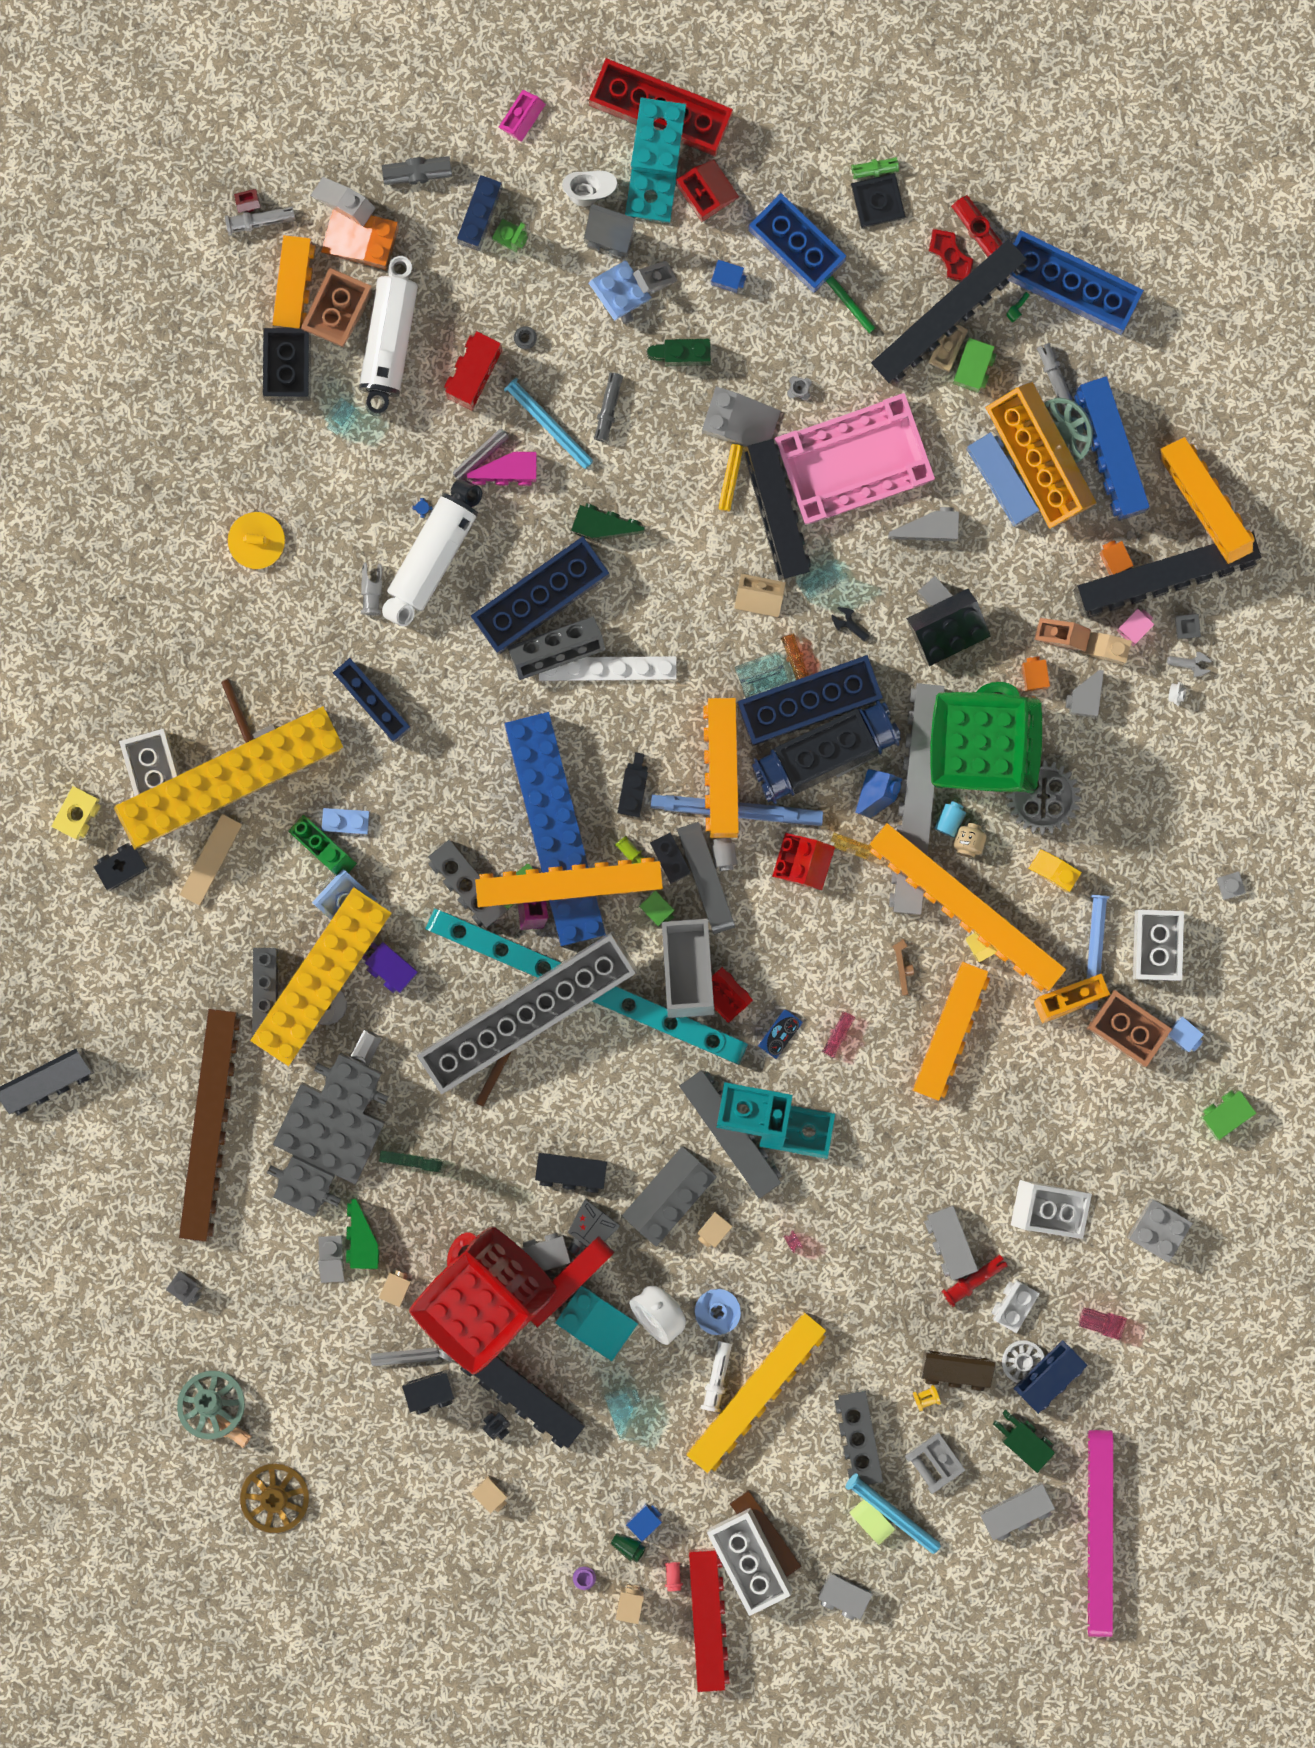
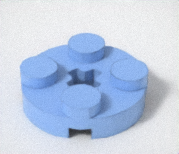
[695,1289,741,1335]

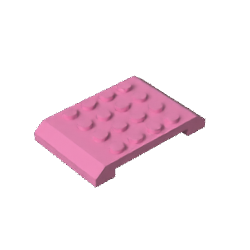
[775,393,935,525]

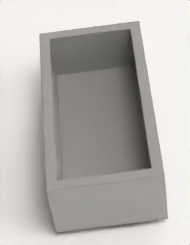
[662,919,714,1018]

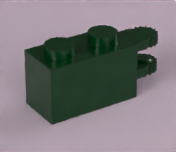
[646,339,711,366]
[993,1409,1055,1473]

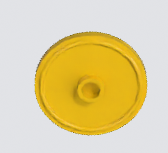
[228,512,285,569]

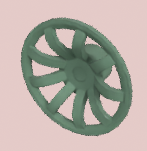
[1044,398,1093,463]
[177,1371,245,1440]

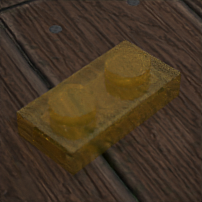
[830,832,874,860]

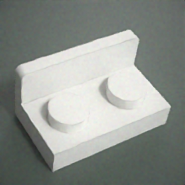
[991,1279,1040,1333]

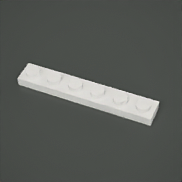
[539,656,676,681]

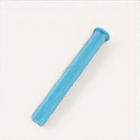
[504,378,593,469]
[845,1473,941,1554]

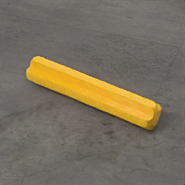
[718,444,743,511]

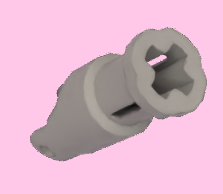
[360,562,382,615]

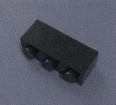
[535,1152,607,1193]

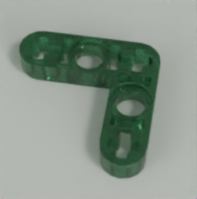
[378,1150,446,1173]

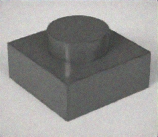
[1175,614,1201,640]

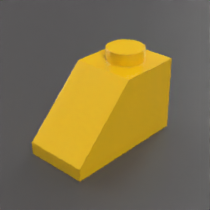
[1028,849,1082,893]

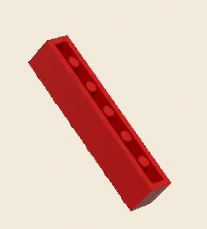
[689,1548,730,1692]

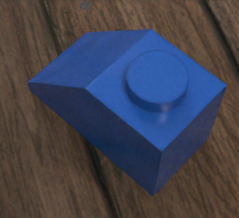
[855,769,902,818]

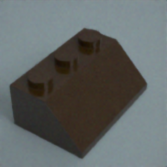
[920,1350,996,1391]

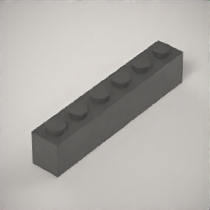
[679,1070,782,1199]

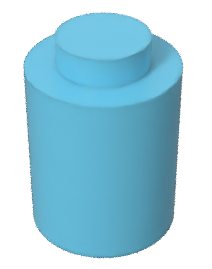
[934,801,966,838]

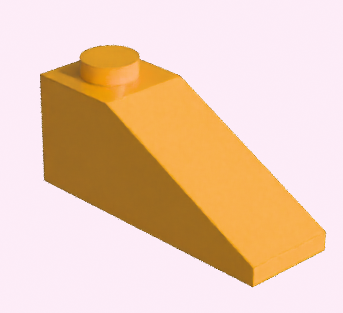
[1034,974,1110,1024]

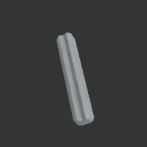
[453,429,509,480]
[371,1348,439,1366]

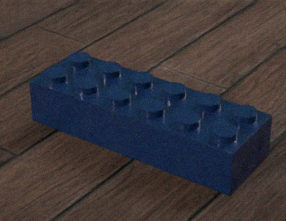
[471,536,610,655]
[737,655,883,746]

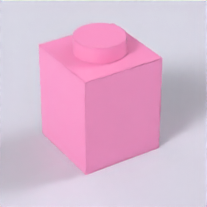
[1117,609,1154,646]

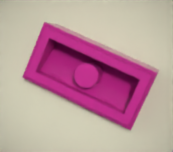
[498,90,546,142]

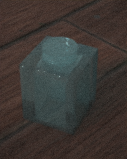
[325,398,361,436]

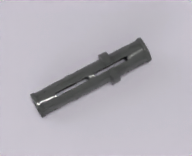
[594,372,624,443]

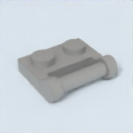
[905,1432,966,1494]

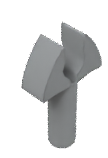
[1167,652,1212,677]

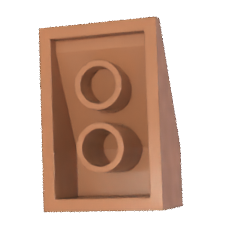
[301,268,372,347]

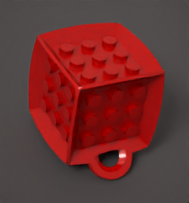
[409,1226,557,1374]

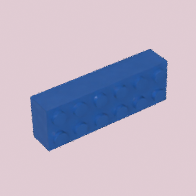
[1008,230,1144,335]
[1074,376,1150,521]

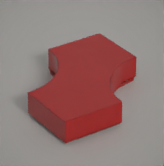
[928,229,974,281]

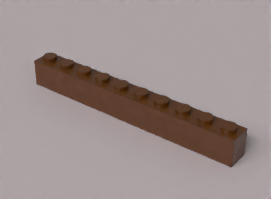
[179,1009,241,1241]

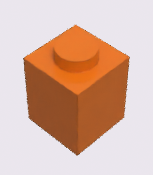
[1099,540,1134,575]
[1021,656,1050,692]

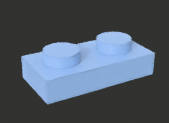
[322,808,369,834]

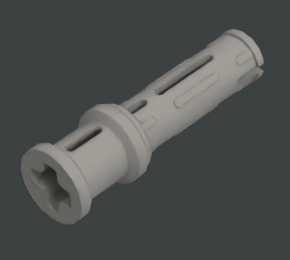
[225,206,295,236]

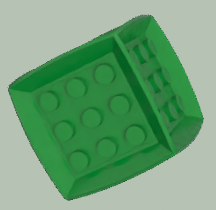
[930,682,1043,793]

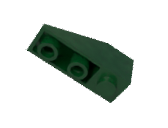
[571,503,645,541]

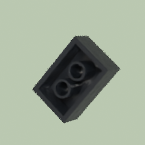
[263,328,311,401]
[906,588,991,667]

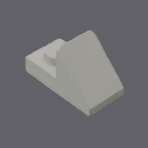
[633,261,677,295]
[318,1235,344,1283]

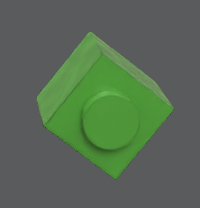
[639,890,675,927]

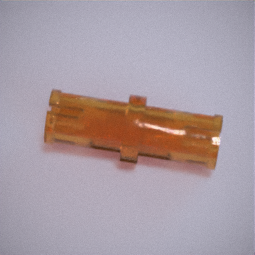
[780,633,809,680]

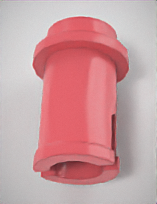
[665,1562,683,1592]

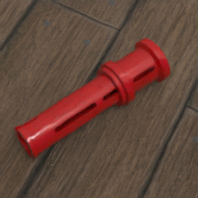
[941,1254,1008,1308]

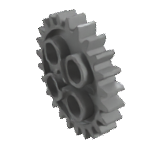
[1006,760,1081,835]

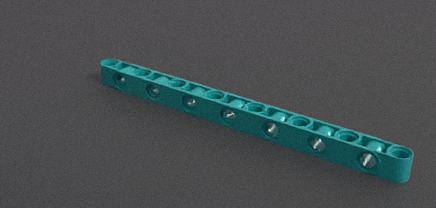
[425,908,748,1065]

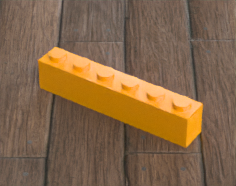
[1160,437,1255,564]
[703,698,739,838]
[912,962,990,1101]

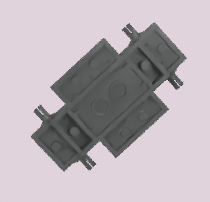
[267,1053,389,1217]

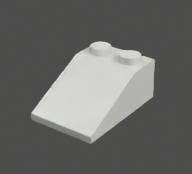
[1011,1180,1092,1239]

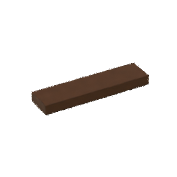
[730,1490,802,1578]

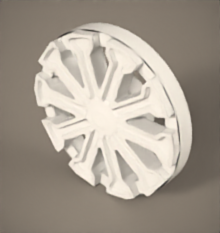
[1002,1340,1044,1383]

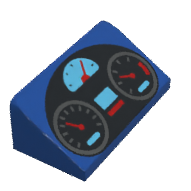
[758,1009,803,1059]

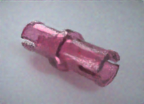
[821,1011,855,1058]

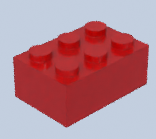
[444,331,503,411]

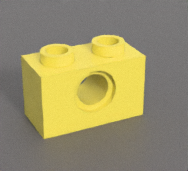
[51,786,101,840]

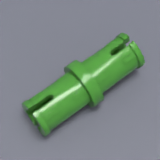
[851,157,899,180]

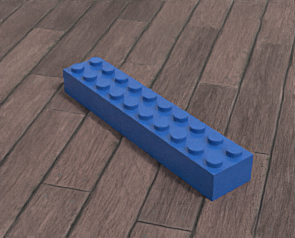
[504,712,606,946]

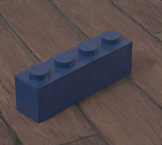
[333,658,411,744]

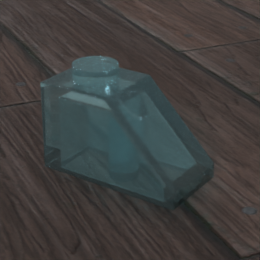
[604,1385,641,1440]

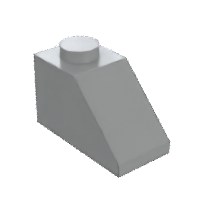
[1065,670,1104,718]

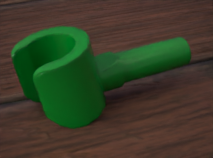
[1006,292,1030,323]

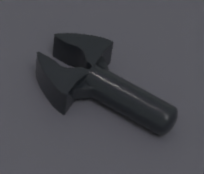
[831,607,870,642]

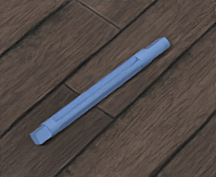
[651,795,823,826]

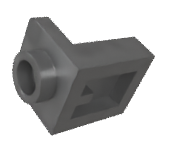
[166,1271,202,1307]

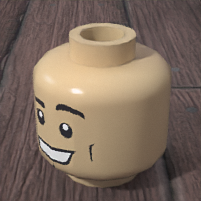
[954,823,987,859]

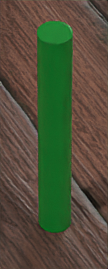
[826,276,876,334]

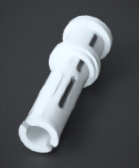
[701,1341,733,1413]

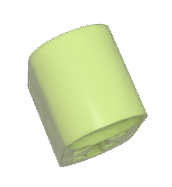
[849,1499,896,1545]

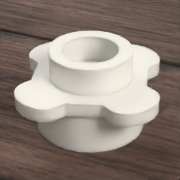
[1169,682,1186,706]

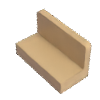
[734,574,786,617]

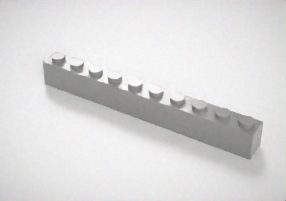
[889,683,944,915]

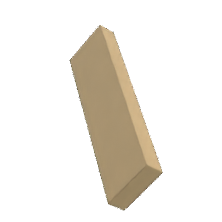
[179,814,243,906]

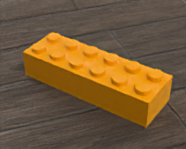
[985,382,1097,529]

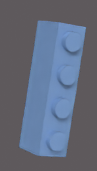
[966,432,1039,527]

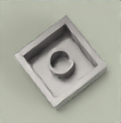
[1127,1199,1193,1263]

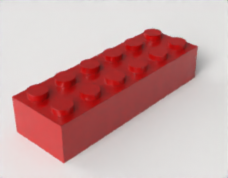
[589,58,733,157]

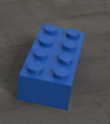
[748,193,847,293]

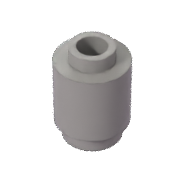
[712,838,737,871]

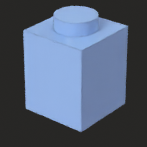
[1168,1017,1204,1052]

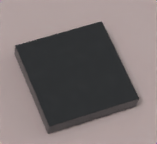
[851,173,906,229]

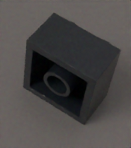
[402,1369,457,1415]

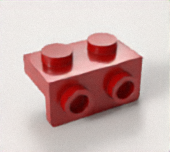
[712,967,753,1023]

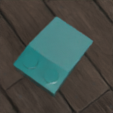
[555,1284,638,1361]

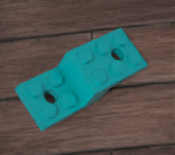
[625,98,686,223]
[716,1082,835,1159]

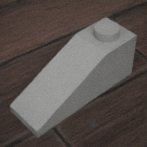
[310,177,375,227]
[888,507,959,542]

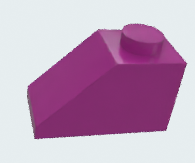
[518,901,548,930]

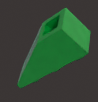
[288,814,357,876]
[346,1198,380,1269]

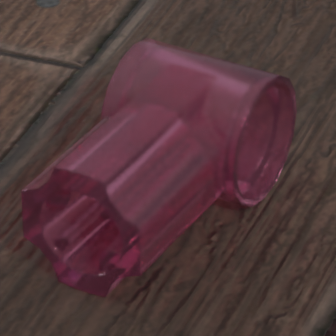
[1078,1307,1127,1340]

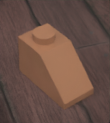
[1034,618,1091,652]

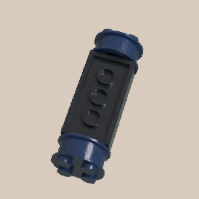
[751,700,901,804]

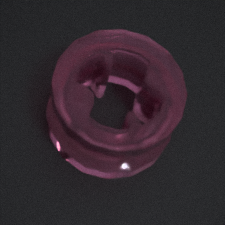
[783,1230,803,1254]

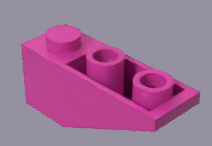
[467,452,537,486]

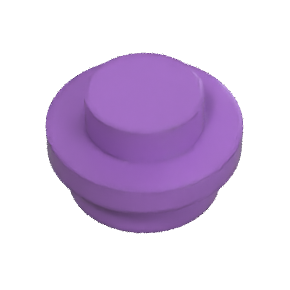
[573,1566,596,1590]

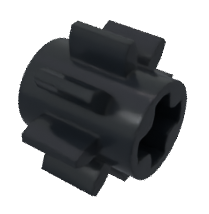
[482,1412,511,1440]

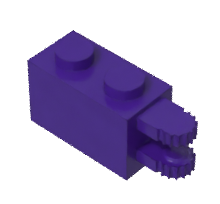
[362,942,419,994]

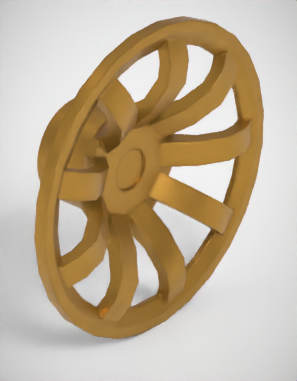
[240,1463,309,1533]

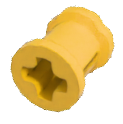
[913,1385,941,1412]

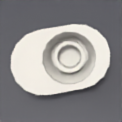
[562,171,617,207]

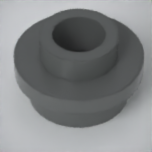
[514,326,537,349]

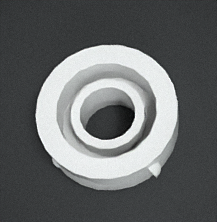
[629,1286,686,1345]

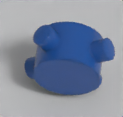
[412,498,433,518]

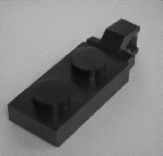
[617,752,648,818]

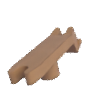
[892,939,914,996]

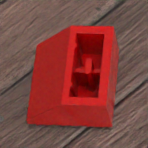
[676,159,739,223]
[772,833,835,891]

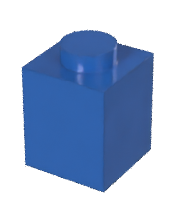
[711,260,747,293]
[626,1504,662,1541]

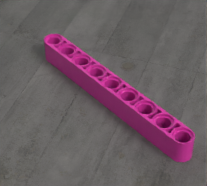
[1088,1430,1113,1637]

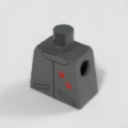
[567,1199,620,1256]

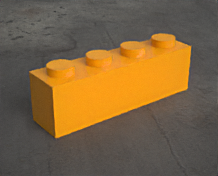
[272,235,316,328]

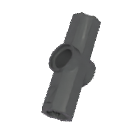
[382,156,452,186]

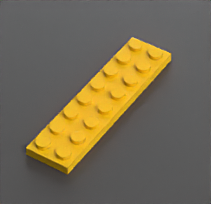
[250,887,392,1066]

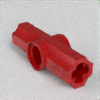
[951,195,1003,258]

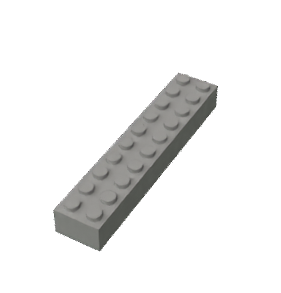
[417,931,638,1094]

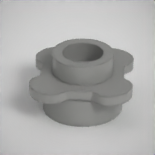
[787,376,812,401]

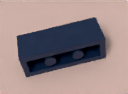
[457,175,503,251]
[1013,1340,1088,1414]

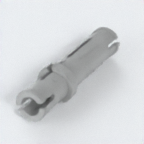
[1037,343,1073,412]

